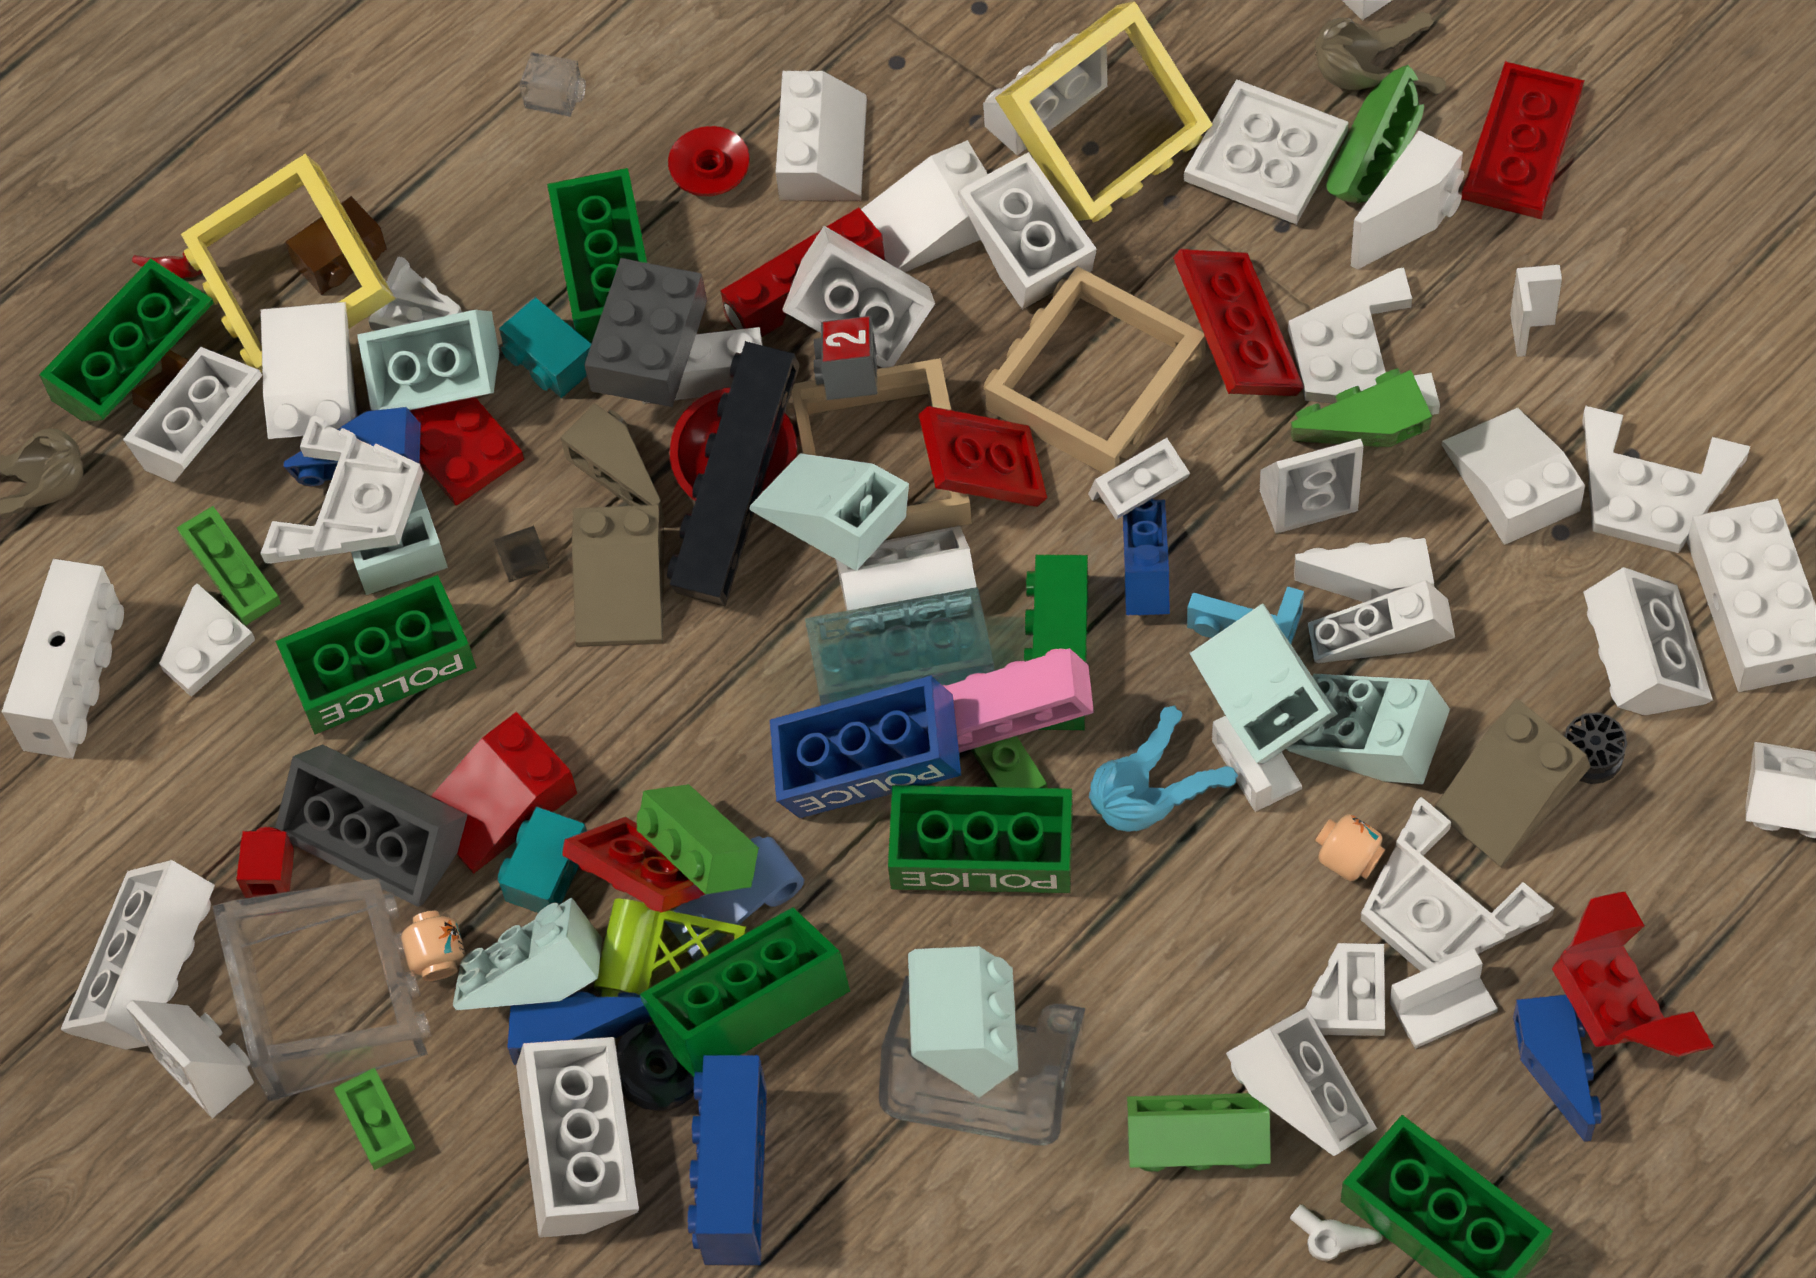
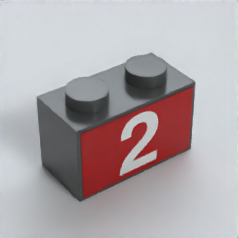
[813,316,878,400]

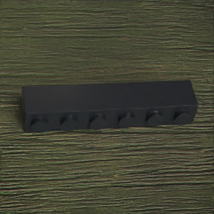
[667,341,800,607]

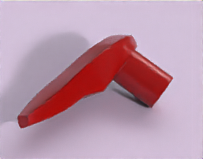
[132,252,202,278]

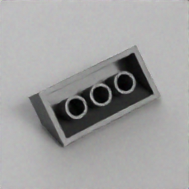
[275,744,467,907]

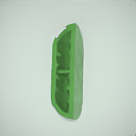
[1327,65,1424,203]

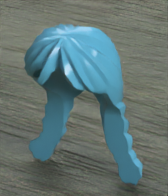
[1089,705,1238,832]

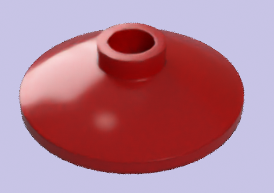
[668,126,750,196]

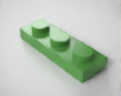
[177,506,281,626]

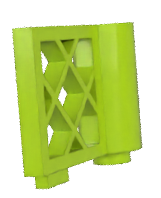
[593,898,746,997]

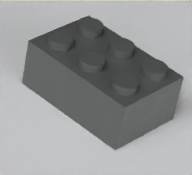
[584,258,707,407]

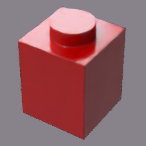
[236,827,295,899]

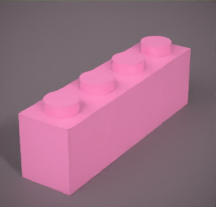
[943,648,1094,753]

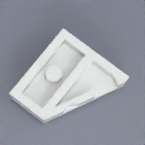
[368,256,462,331]
[159,583,255,697]
[1305,943,1385,1036]

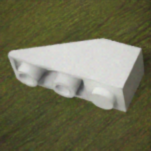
[1294,537,1434,602]
[1308,580,1455,663]

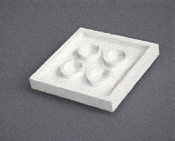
[1184,79,1349,225]

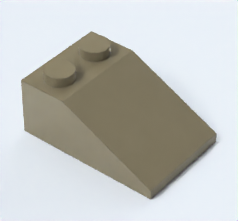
[572,505,664,647]
[1434,698,1591,868]

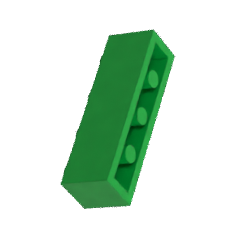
[1024,554,1088,731]

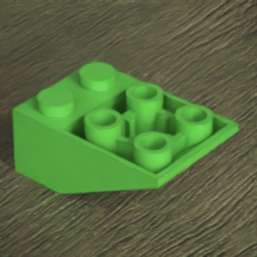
[1291,368,1432,447]

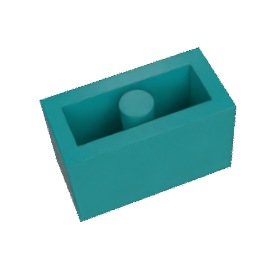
[499,297,591,398]
[498,807,587,913]

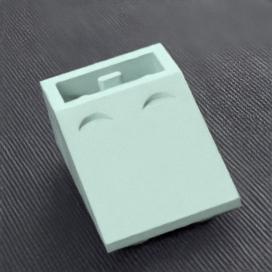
[750,453,909,571]
[351,486,448,595]
[1190,603,1337,764]
[1287,674,1450,784]
[453,897,602,1010]

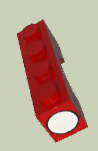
[720,207,885,337]

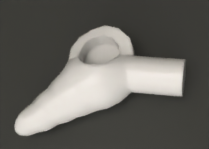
[1290,1204,1383,1261]

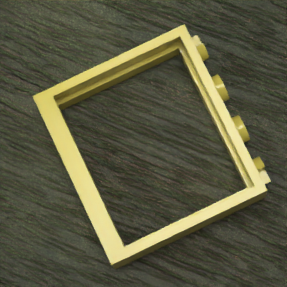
[995,1,1213,222]
[181,154,395,373]

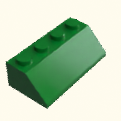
[39,258,214,421]
[640,907,850,1077]

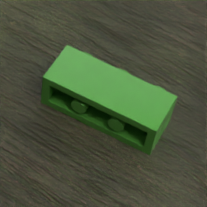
[637,784,759,895]
[1127,1093,1271,1171]

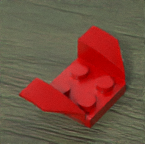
[1552,891,1714,1057]

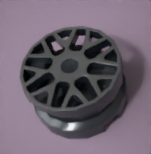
[1564,713,1627,784]

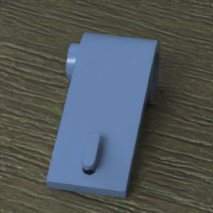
[665,836,805,961]

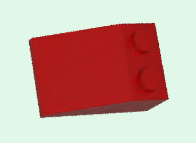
[431,711,578,874]

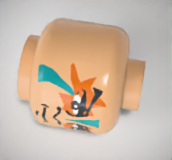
[1315,814,1386,881]
[401,911,465,981]

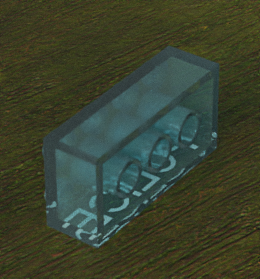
[805,587,994,705]

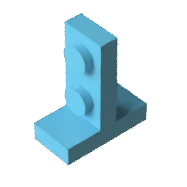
[1187,586,1304,644]

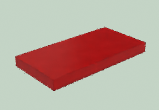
[1461,61,1585,219]
[1173,249,1304,396]

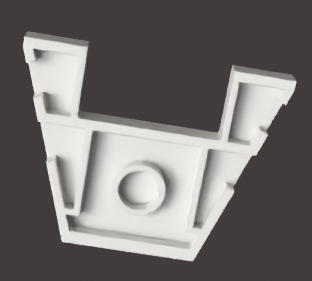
[1288,267,1440,415]
[1582,406,1750,553]
[261,416,424,563]
[1361,797,1554,972]

